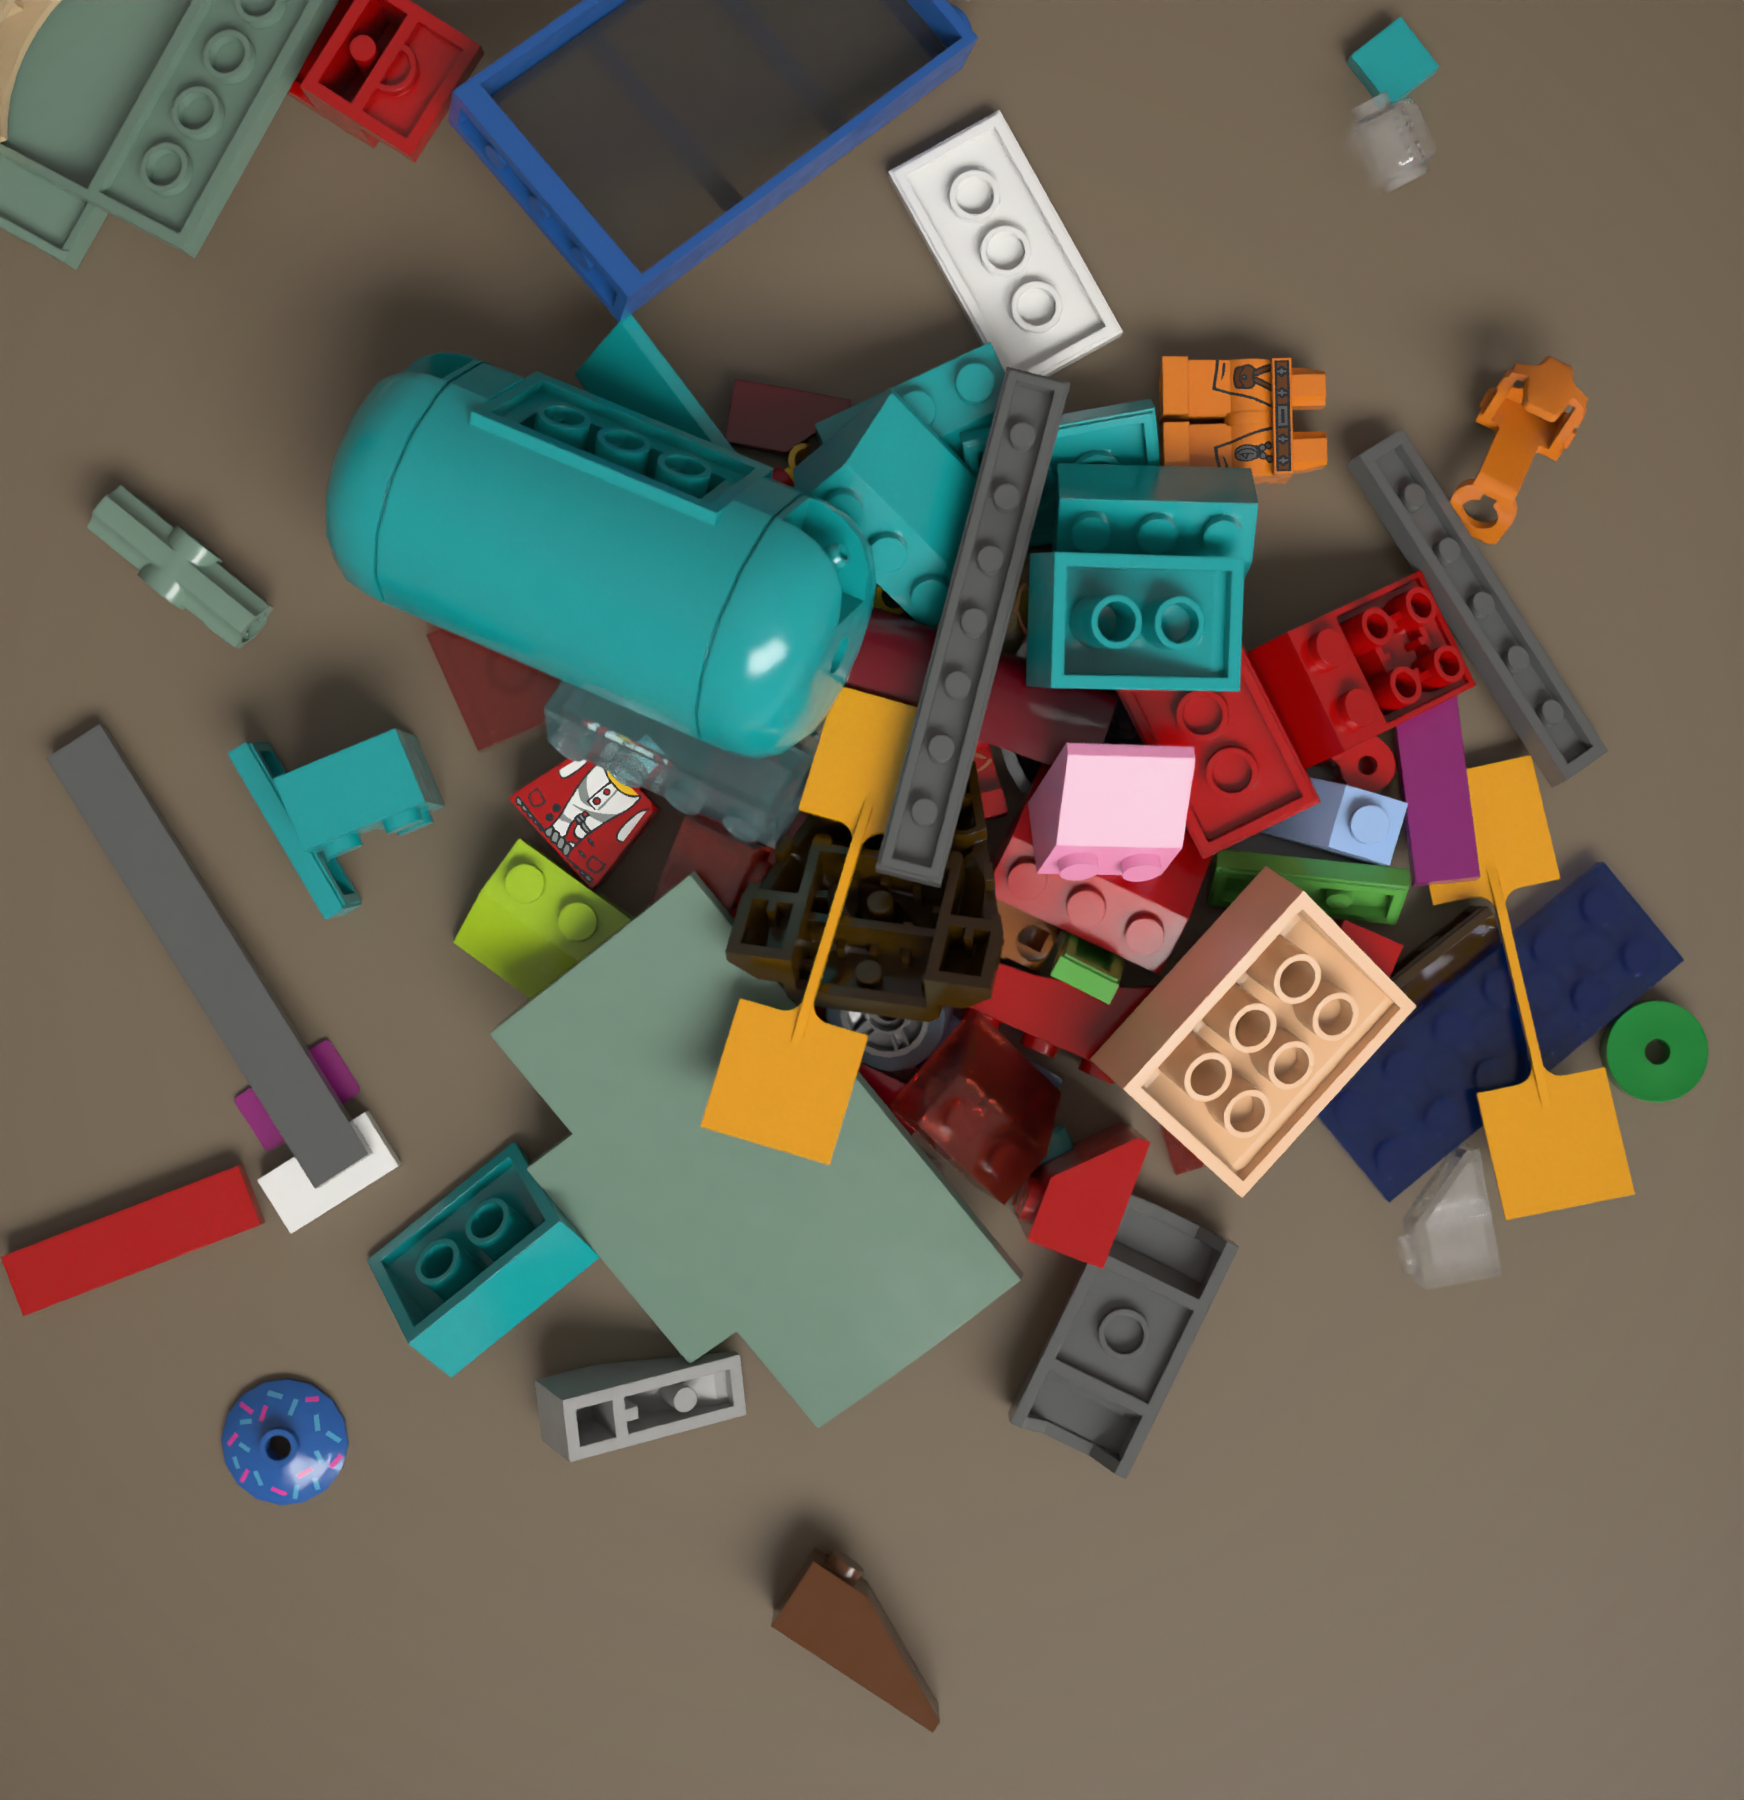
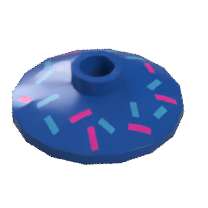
[221,1378,349,1505]

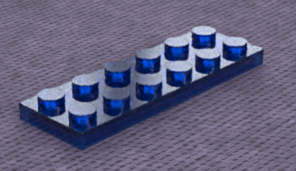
[1316,862,1684,1202]

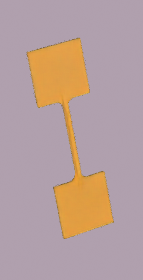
[700,687,918,1166]
[1428,755,1635,1220]

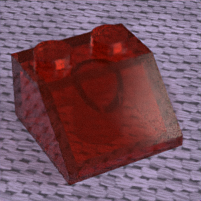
[888,1009,1061,1205]

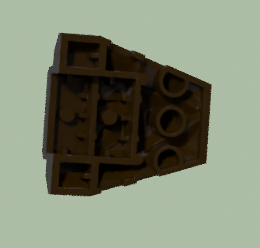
[725,761,1004,1022]

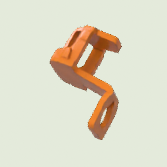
[1449,356,1589,545]

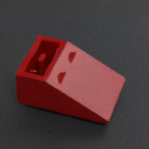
[1247,570,1476,769]

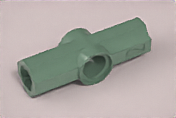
[87,485,274,650]

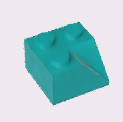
[273,728,445,860]

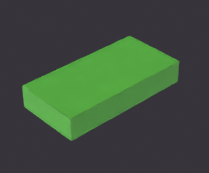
[1050,930,1125,1004]

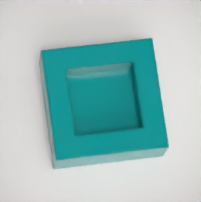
[1347,17,1440,112]

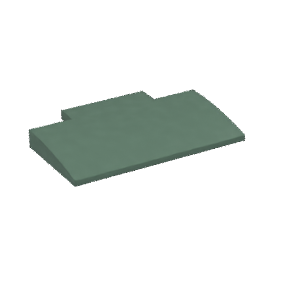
[490,871,1023,1428]

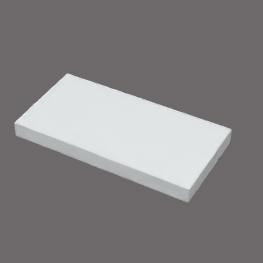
[888,110,1123,377]

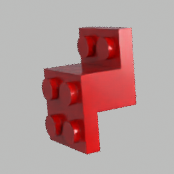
[287,0,485,163]

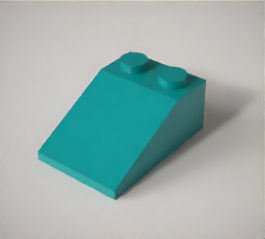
[1026,552,1245,692]

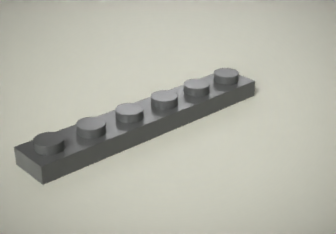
[1346,429,1608,788]

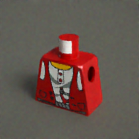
[509,736,670,890]

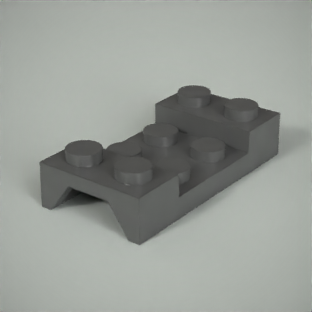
[1008,1192,1239,1479]

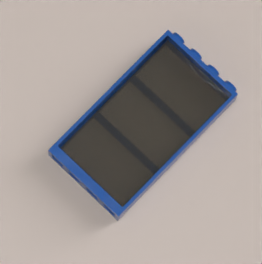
[448,0,978,323]

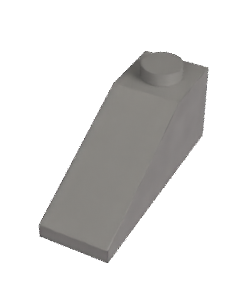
[535,1351,747,1462]

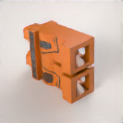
[1158,356,1328,484]

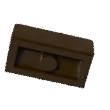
[1390,906,1501,1017]

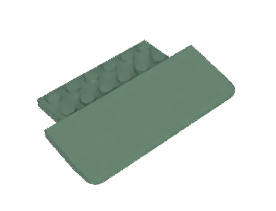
[0,0,339,271]

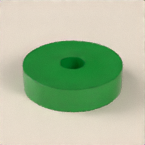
[1600,1000,1709,1103]

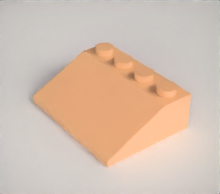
[1090,866,1416,1198]

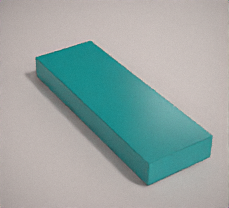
[227,742,362,920]

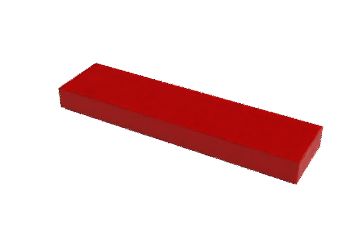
[0,1164,266,1316]

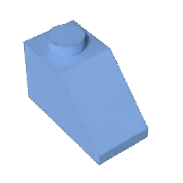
[1259,777,1408,866]

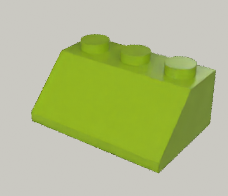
[453,838,634,998]

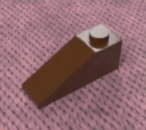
[771,1547,940,1733]

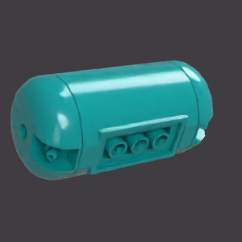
[325,351,876,759]

